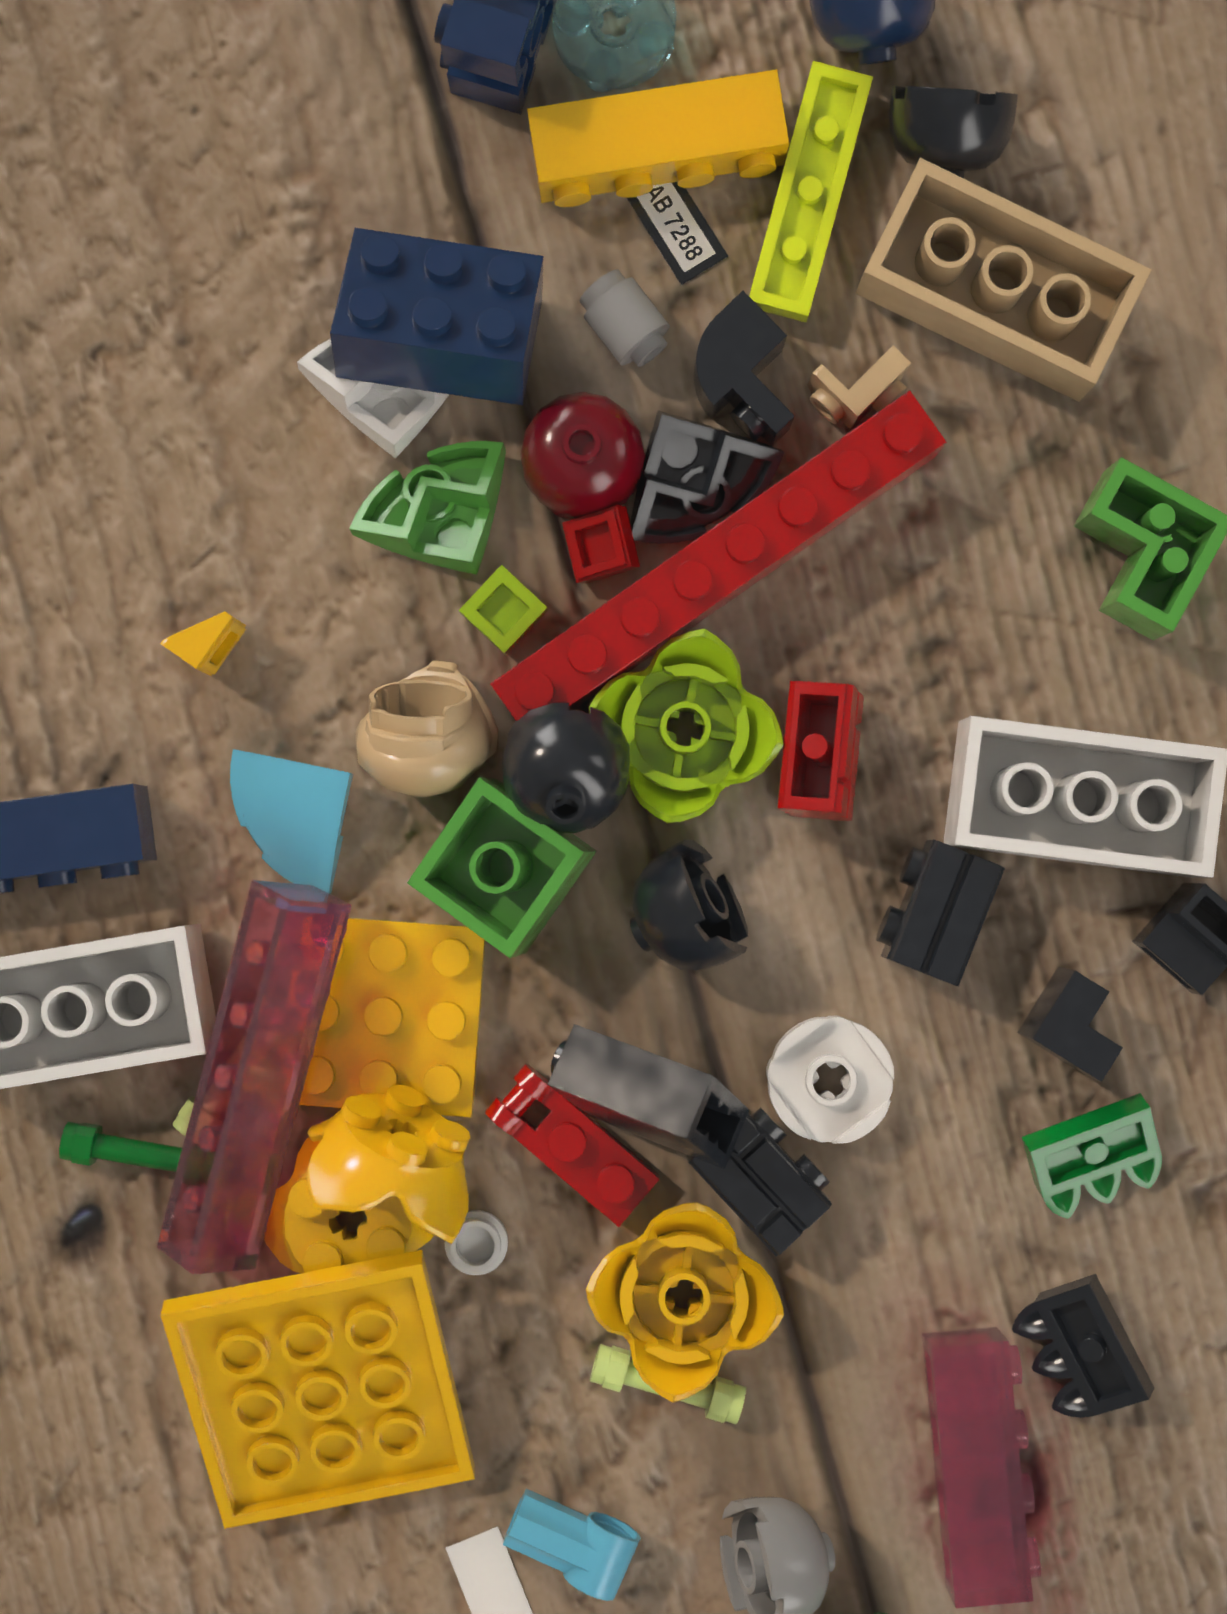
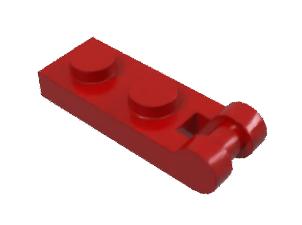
[485,1063,660,1227]

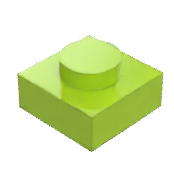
[459,565,548,656]

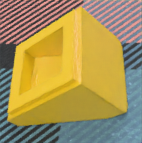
[160,611,246,676]

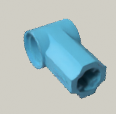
[503,1489,641,1601]

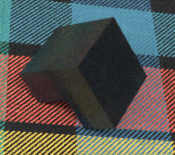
[1132,883,1227,995]
[1017,967,1123,1082]

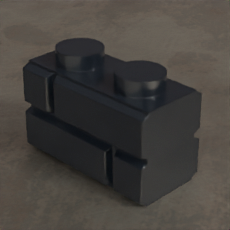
[876,839,1005,987]
[686,1107,832,1257]

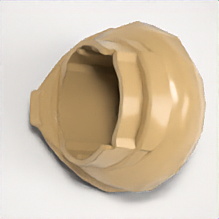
[355,661,499,797]

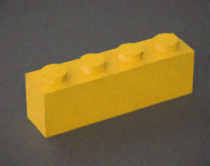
[527,69,789,207]

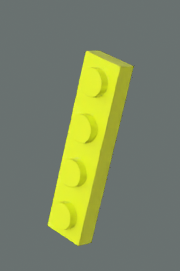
[749,61,873,323]

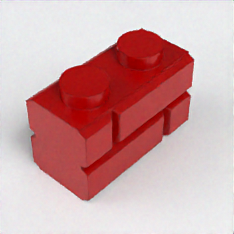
[778,681,864,821]

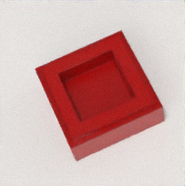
[562,505,640,584]

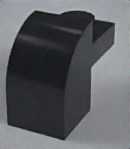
[694,290,795,446]

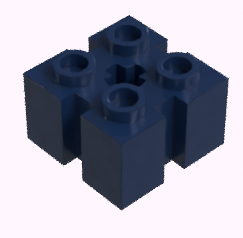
[434,0,557,115]

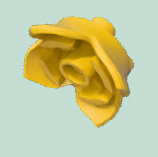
[306,1085,471,1244]
[261,1137,434,1273]
[586,1202,784,1403]

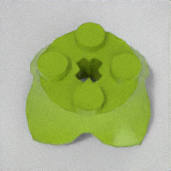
[589,629,784,823]

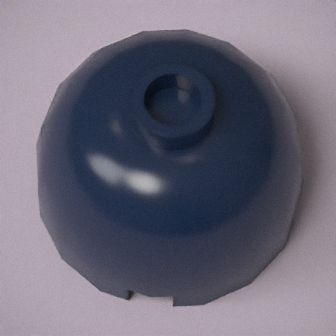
[809,0,935,65]

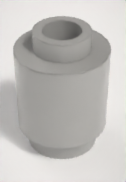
[580,269,670,367]

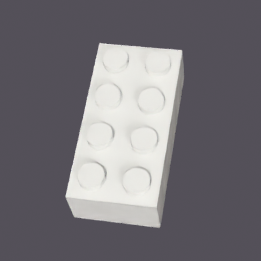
[943,716,1227,878]
[0,924,221,1089]

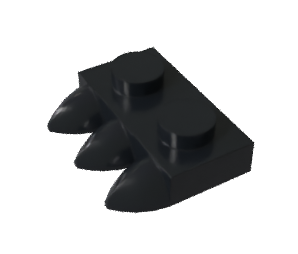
[1012,1274,1155,1418]

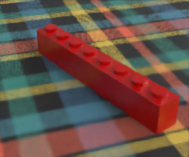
[490,390,947,721]

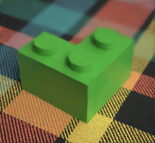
[1074,457,1227,641]

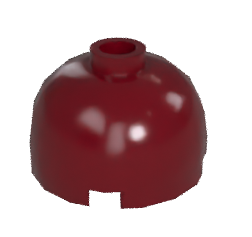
[520,392,645,520]

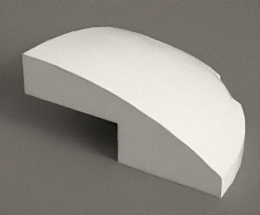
[297,339,449,458]

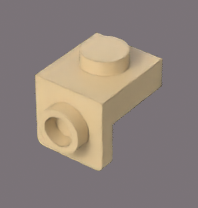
[807,345,911,430]

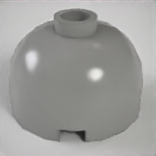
[720,1497,835,1614]

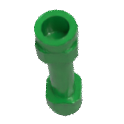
[59,1122,219,1185]

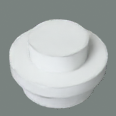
[445,1210,508,1275]

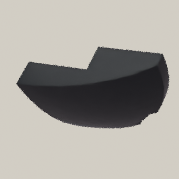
[630,410,784,544]

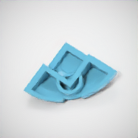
[230,749,353,897]

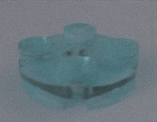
[552,0,677,92]

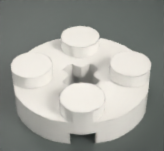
[766,1015,894,1144]

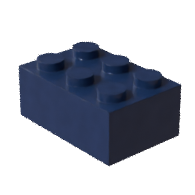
[330,228,544,406]

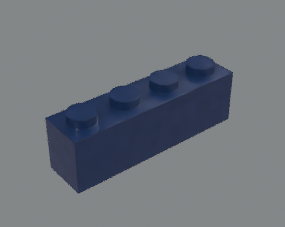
[0,784,157,894]

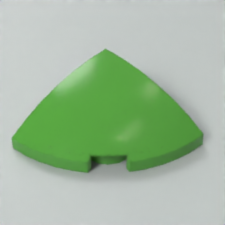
[349,441,506,575]

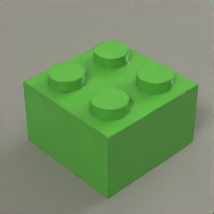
[407,777,597,958]

